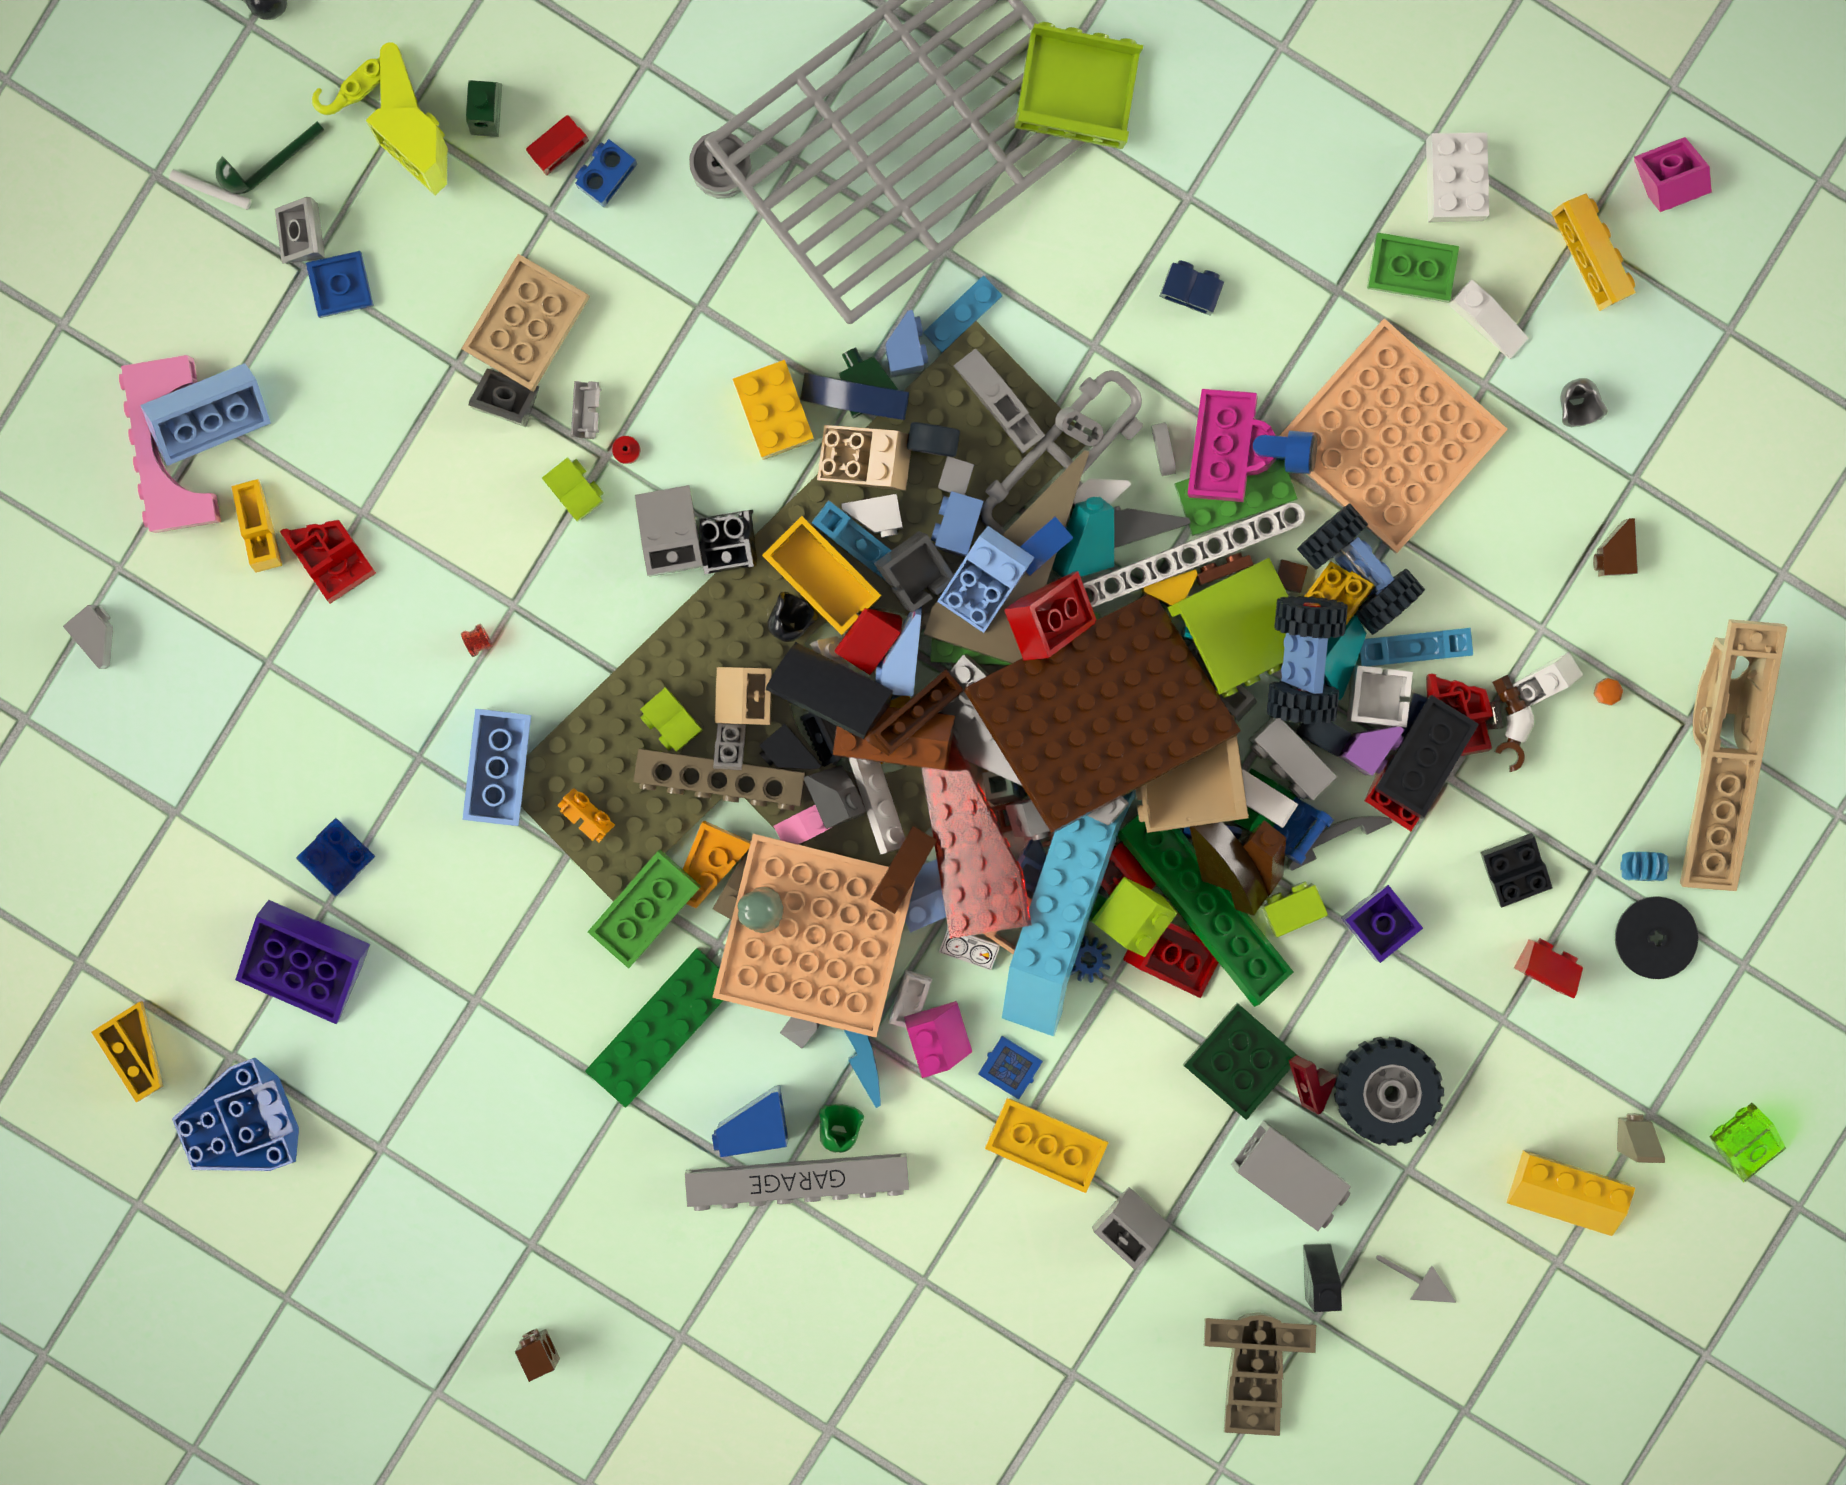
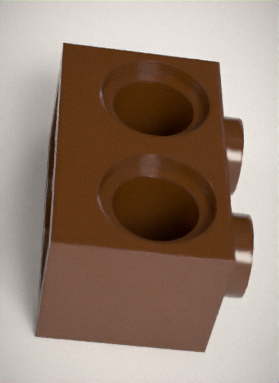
[515,1328,560,1382]

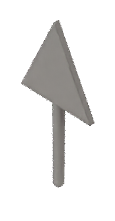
[1376,1255,1456,1303]

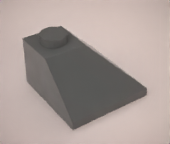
[804,765,866,829]

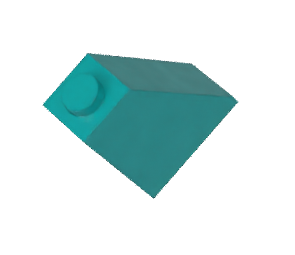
[1052,497,1114,577]
[1324,615,1367,700]

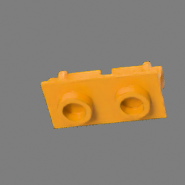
[557,788,615,843]

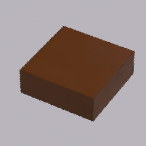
[1277,559,1308,593]

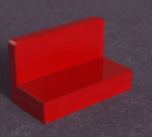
[526,115,589,176]

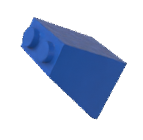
[712,1085,789,1158]

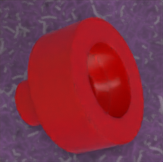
[612,436,641,464]

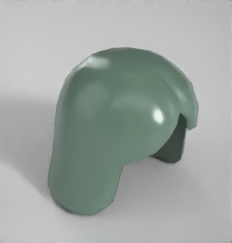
[737,887,783,933]

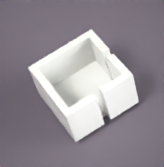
[1346,666,1413,727]

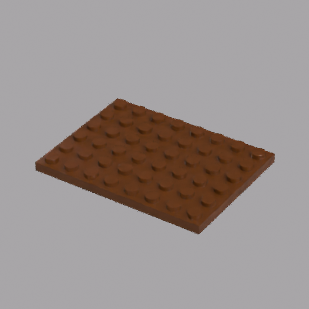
[964,594,1241,834]

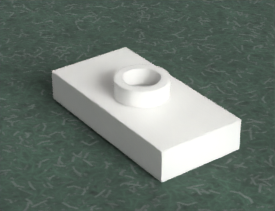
[889,970,932,1028]

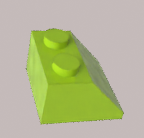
[1092,877,1177,957]

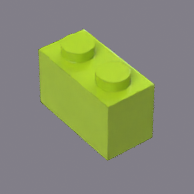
[1261,881,1328,938]

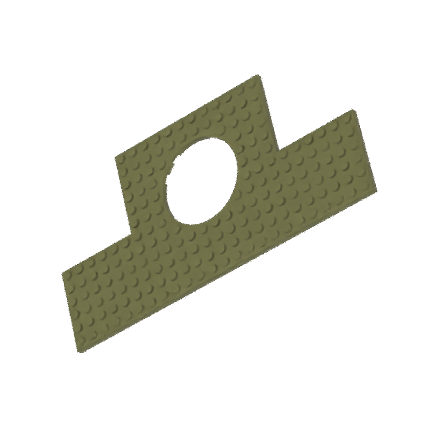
[521,321,1086,902]

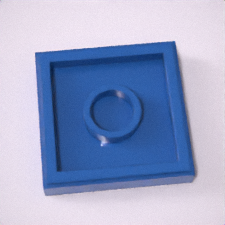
[306,251,374,318]

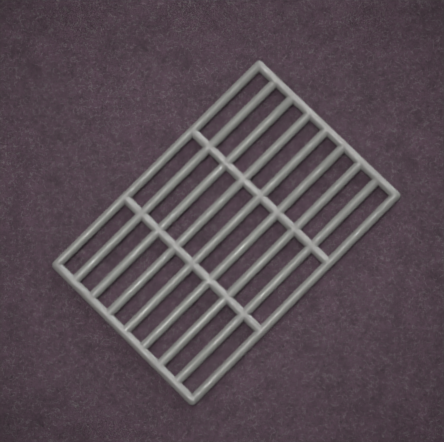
[704,0,1087,324]

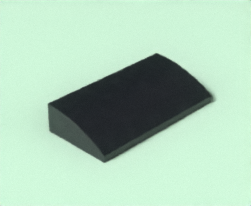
[766,642,893,739]

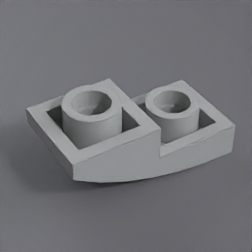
[713,723,746,770]

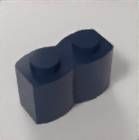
[1159,260,1224,316]

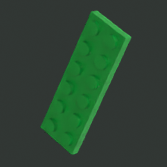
[585,948,724,1108]

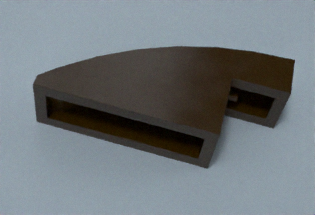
[1189,822,1268,916]

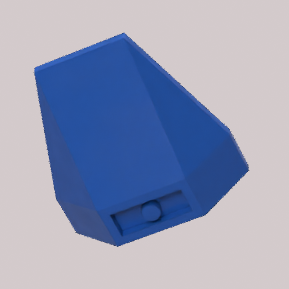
[172,1057,299,1171]

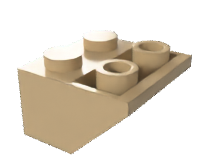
[715,667,773,725]

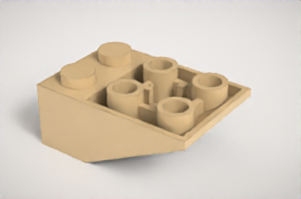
[817,425,911,491]

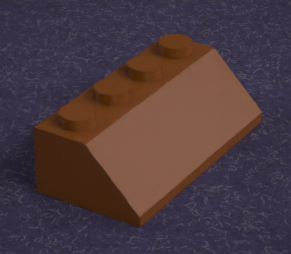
[833,707,955,772]

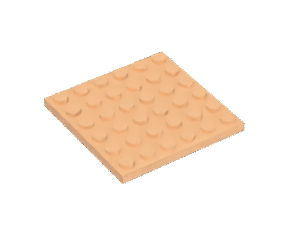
[1279,318,1508,554]
[713,834,915,1037]

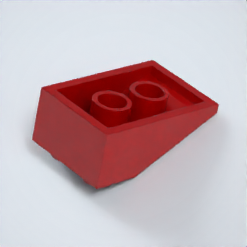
[1004,571,1097,661]
[1123,922,1219,998]

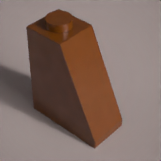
[1240,821,1286,897]

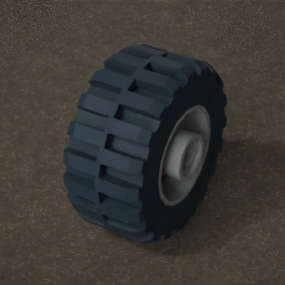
[1334,1037,1444,1146]

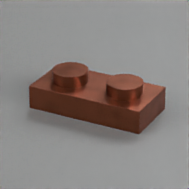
[1196,552,1254,586]

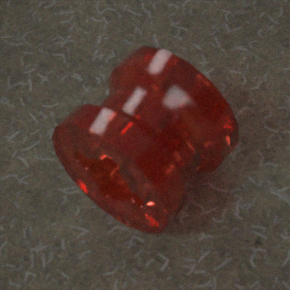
[460,623,493,657]

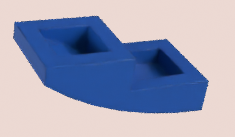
[1020,516,1073,576]

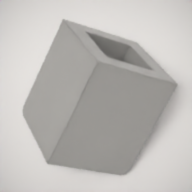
[938,456,974,495]

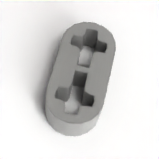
[1055,407,1103,446]
[1151,422,1176,476]

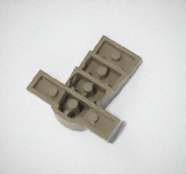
[1203,1312,1317,1436]

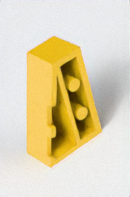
[91,1001,163,1103]

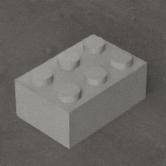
[1248,717,1337,800]

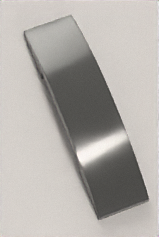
[1286,816,1392,871]

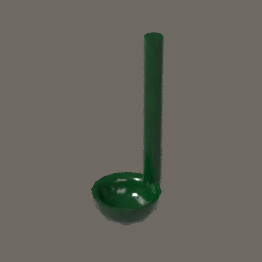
[215,121,325,194]

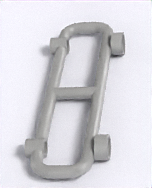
[981,370,1143,535]

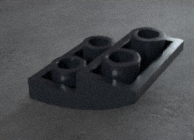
[1480,833,1553,908]

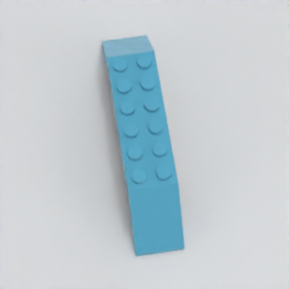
[1002,789,1136,1037]

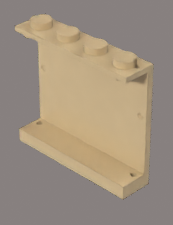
[1136,715,1248,833]

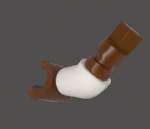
[1492,675,1534,772]

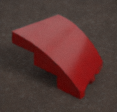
[280,520,376,604]
[1426,673,1493,756]

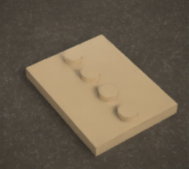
[461,254,590,392]

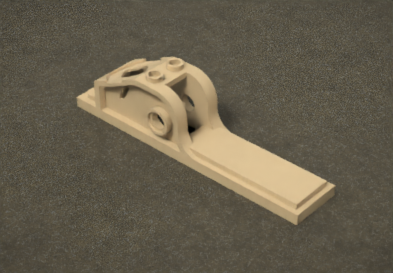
[1680,619,1787,891]

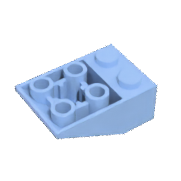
[937,526,1035,633]

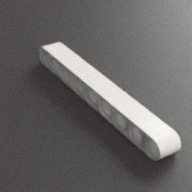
[1083,503,1305,607]

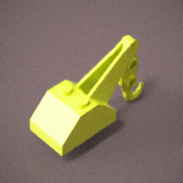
[312,42,448,196]

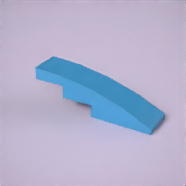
[844,1030,881,1108]

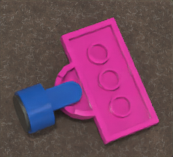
[1187,389,1317,502]

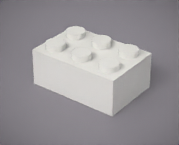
[1426,132,1489,223]

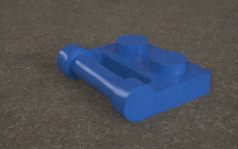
[1273,797,1334,865]

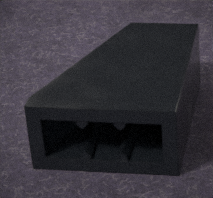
[1303,1243,1342,1312]

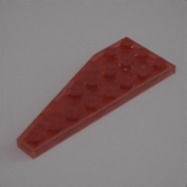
[922,713,1032,939]

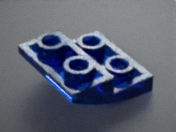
[296,818,375,898]

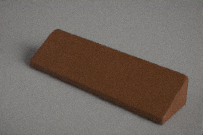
[865,669,964,756]

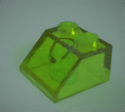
[1709,1102,1786,1183]

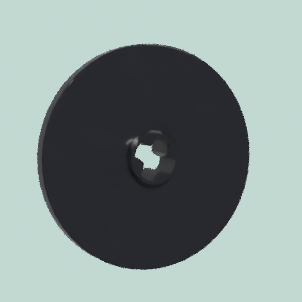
[1615,896,1698,979]

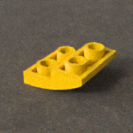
[1304,561,1375,625]

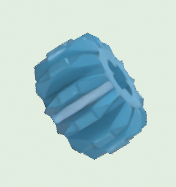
[1620,852,1669,882]

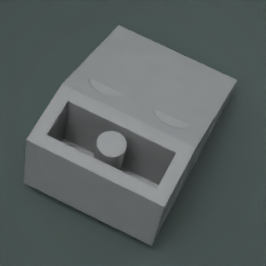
[635,485,703,577]

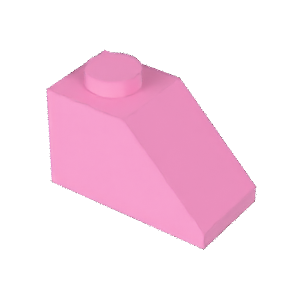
[774,805,832,845]

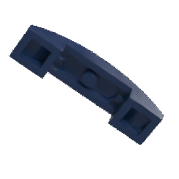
[800,373,909,420]

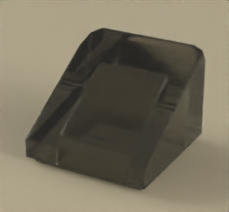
[1486,700,1506,730]

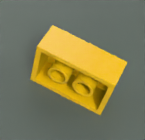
[733,360,814,460]

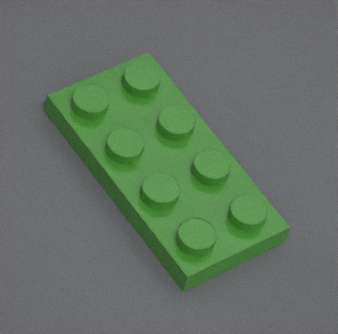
[1174,459,1297,536]
[588,850,701,969]

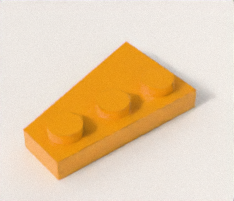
[683,821,751,908]

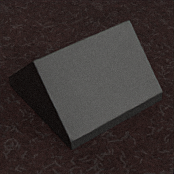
[468,368,540,427]

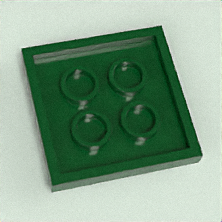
[1183,1002,1297,1120]

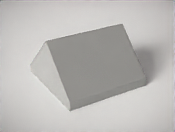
[274,197,325,264]

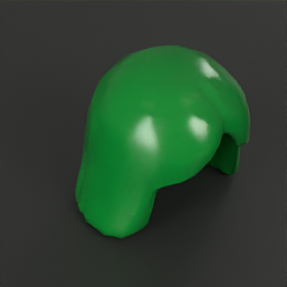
[819,1104,864,1153]

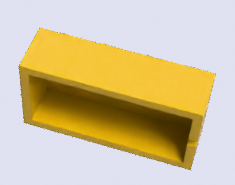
[762,516,881,636]

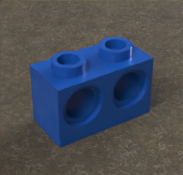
[575,139,637,208]

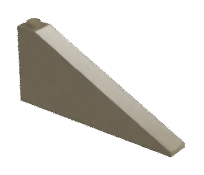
[920,450,1089,664]

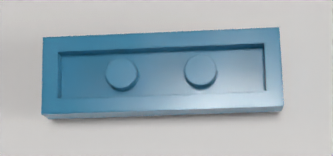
[923,275,1003,353]

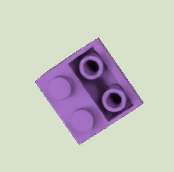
[1338,726,1404,776]

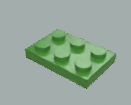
[1367,232,1459,302]

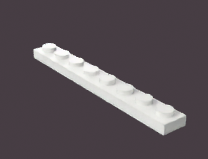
[811,636,905,855]

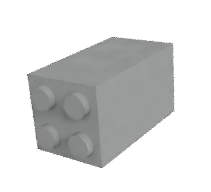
[1231,1120,1351,1232]

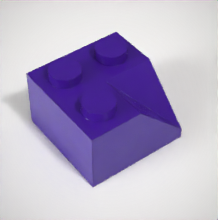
[1341,885,1423,963]

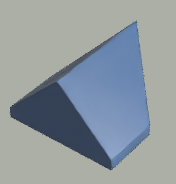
[1007,839,1047,893]

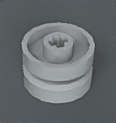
[689,131,752,199]

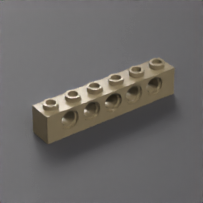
[634,749,805,811]

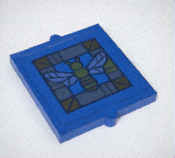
[978,1036,1043,1100]

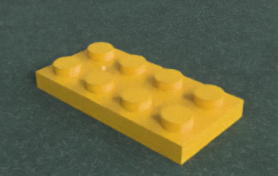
[984,1097,1108,1193]

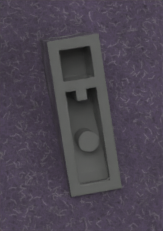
[1114,506,1190,548]

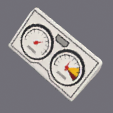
[939,926,1000,970]

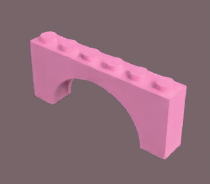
[119,355,221,533]

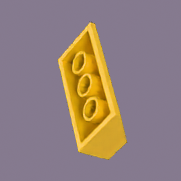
[1551,193,1636,311]
[1506,1150,1635,1236]

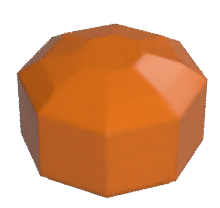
[1593,678,1623,706]

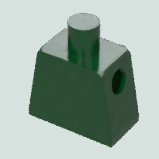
[466,80,502,137]
[839,347,898,419]

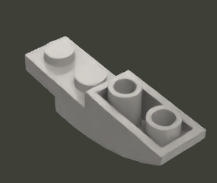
[954,348,1045,453]

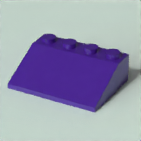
[235,900,370,1025]

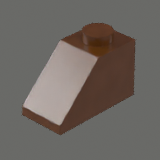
[1593,518,1638,577]

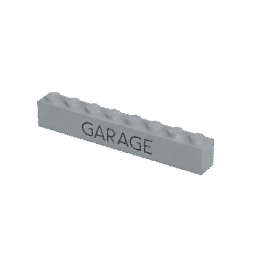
[685,1153,909,1211]

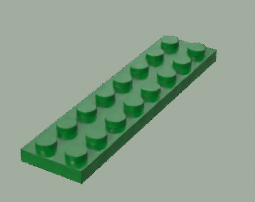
[1117,814,1294,1007]

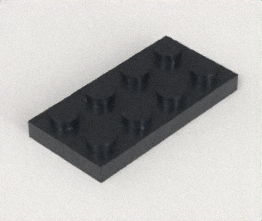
[1374,695,1479,819]

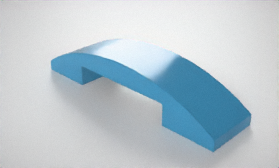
[811,500,892,580]
[1360,628,1473,667]

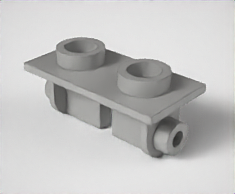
[571,381,602,439]

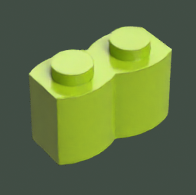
[542,457,604,522]
[640,687,703,752]

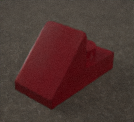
[1289,1055,1337,1115]

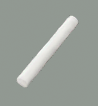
[169,169,252,210]

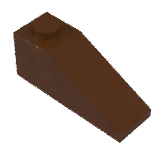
[870,826,937,914]

